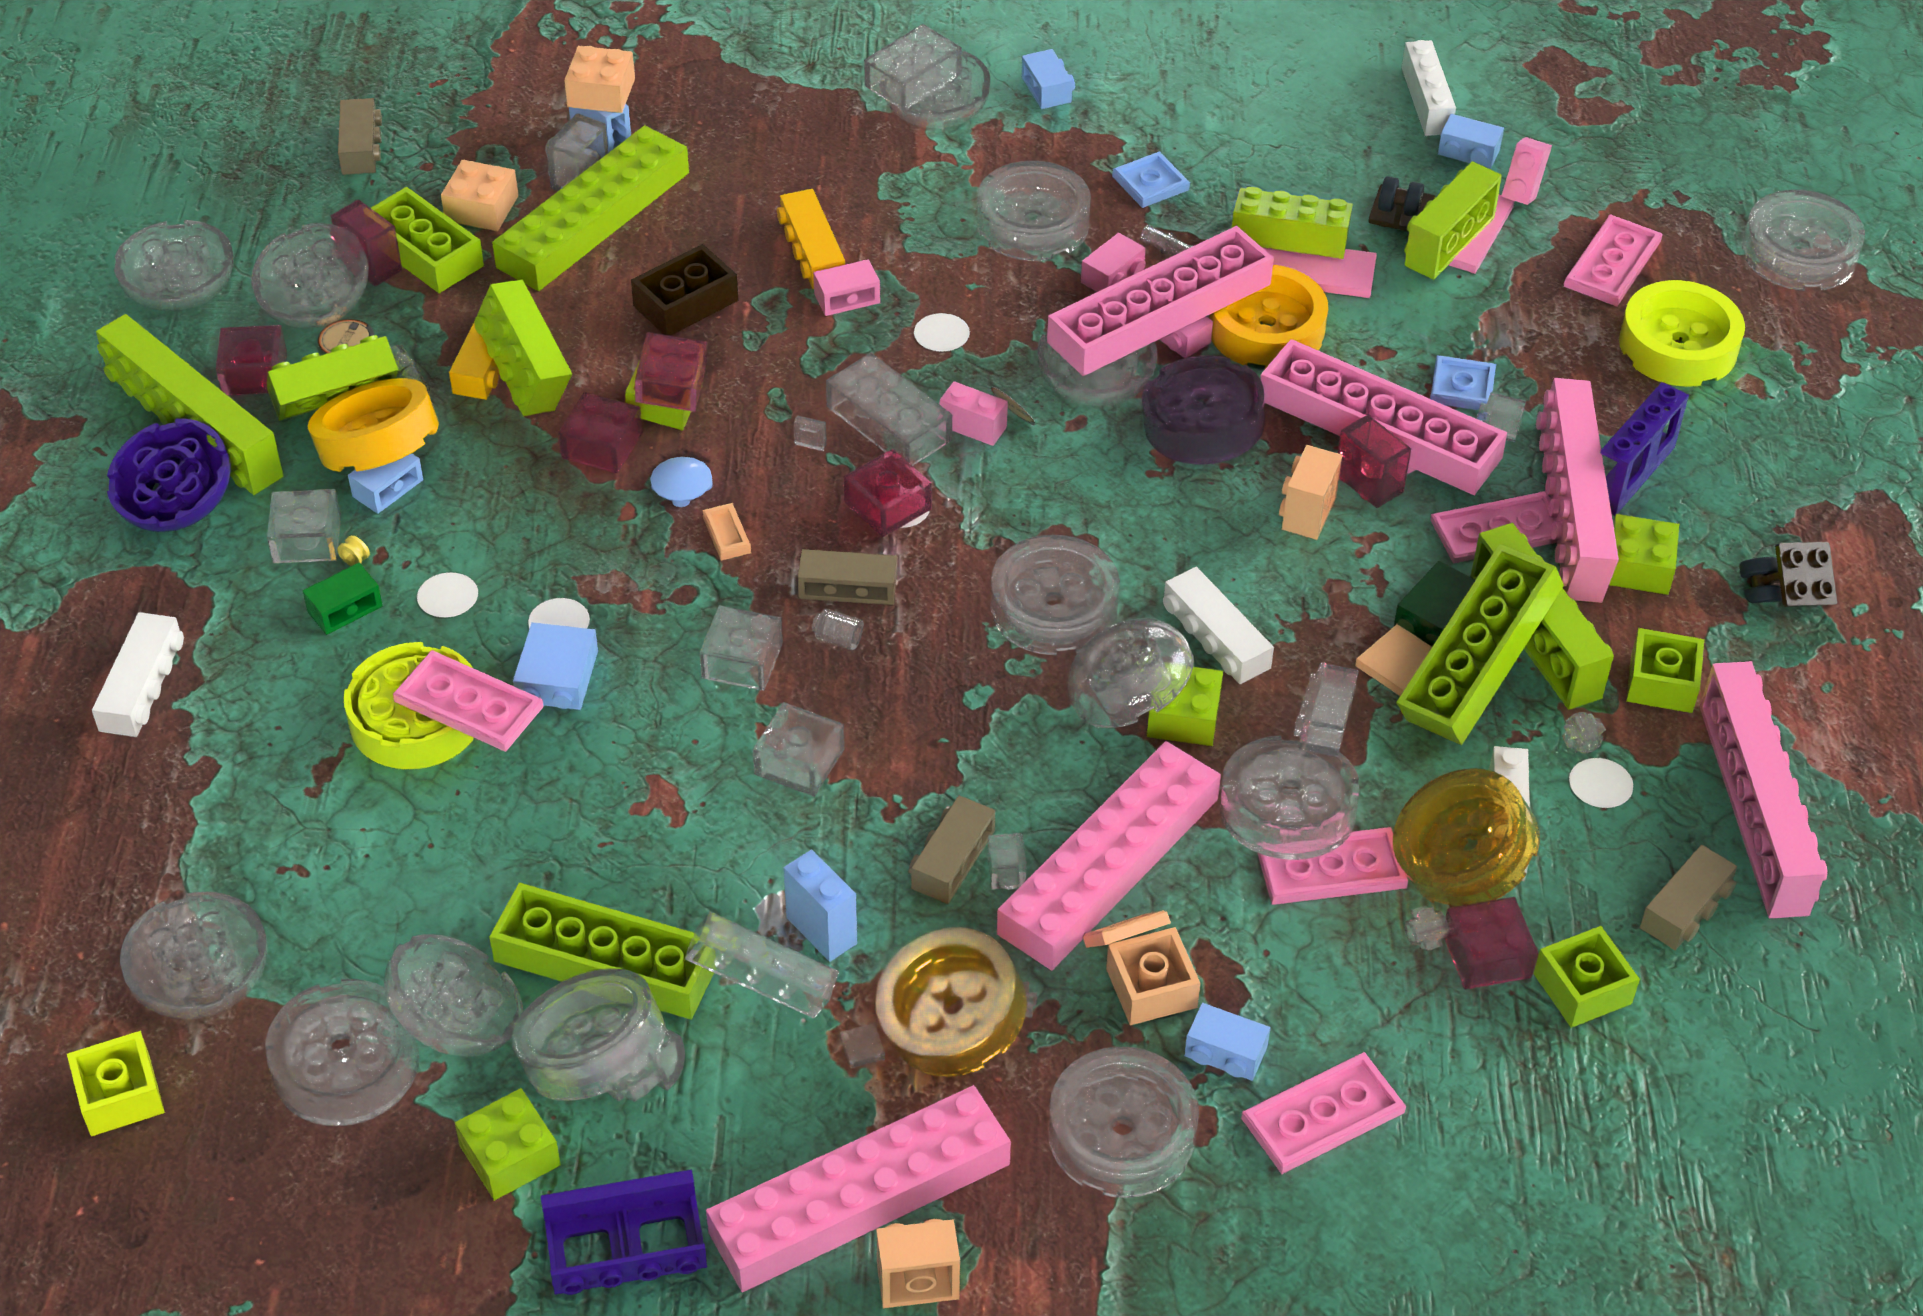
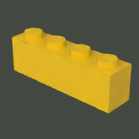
[777,189,845,289]
[449,322,499,400]

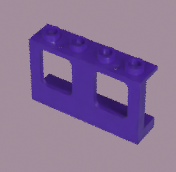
[1600,382,1689,516]
[541,1169,707,1295]

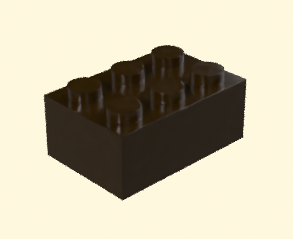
[631,244,739,337]

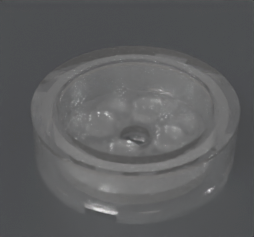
[977,161,1091,261]
[1742,190,1865,291]
[990,535,1120,655]
[1220,735,1359,860]
[512,969,666,1101]
[265,979,419,1126]
[1048,1047,1199,1198]

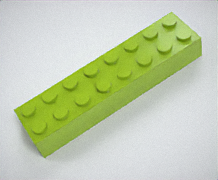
[492,125,689,291]
[96,314,284,495]

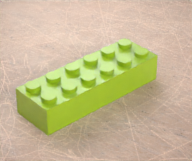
[1470,522,1614,710]
[1396,544,1564,746]
[489,882,718,1020]

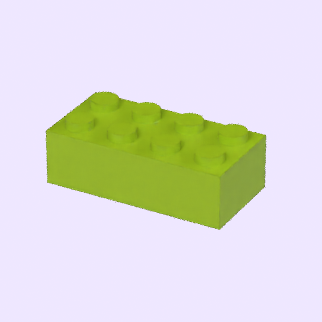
[1404,161,1502,280]
[361,187,484,293]
[1231,187,1353,259]
[474,279,572,416]
[267,335,399,421]

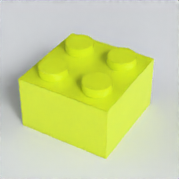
[67,1031,165,1137]

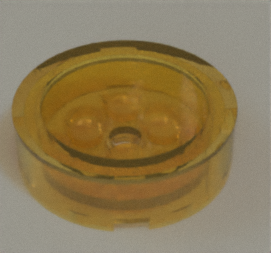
[1393,768,1540,909]
[875,927,1027,1077]

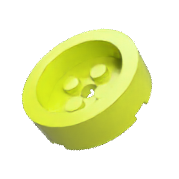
[1619,280,1745,387]
[344,642,474,769]

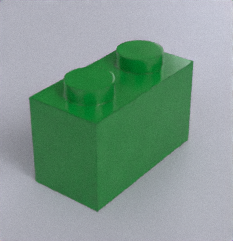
[302,563,383,635]

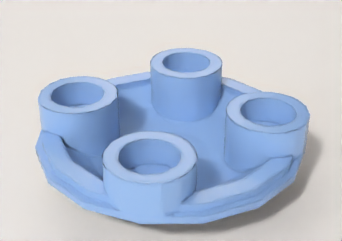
[650,457,713,507]

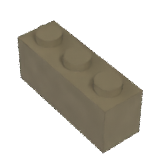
[338,98,382,175]
[798,549,897,605]
[908,795,995,904]
[1640,844,1737,951]

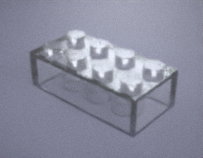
[826,353,952,469]

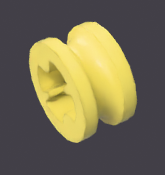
[337,535,370,566]

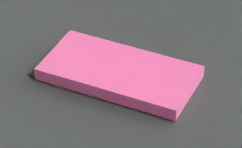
[1449,195,1515,274]
[1564,215,1663,306]
[1262,247,1377,298]
[1430,491,1557,564]
[393,650,544,752]
[1257,827,1408,905]
[1241,1052,1406,1174]

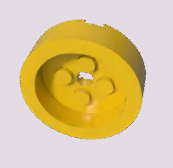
[1209,265,1328,369]
[308,378,439,472]

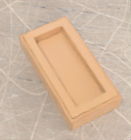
[702,503,751,561]

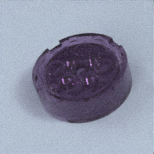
[1142,355,1265,465]

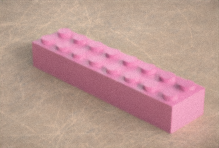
[1047,226,1274,376]
[1259,339,1507,495]
[1536,378,1619,603]
[1700,661,1827,919]
[997,741,1221,971]
[706,1085,1011,1293]

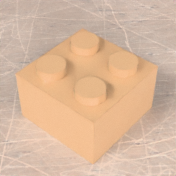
[564,46,635,113]
[441,160,518,231]
[1279,445,1342,540]
[1106,927,1200,1025]
[876,1219,960,1309]

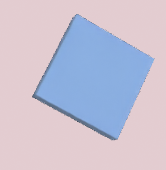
[1112,151,1190,208]
[1430,355,1496,412]

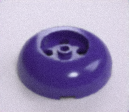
[107,418,231,532]

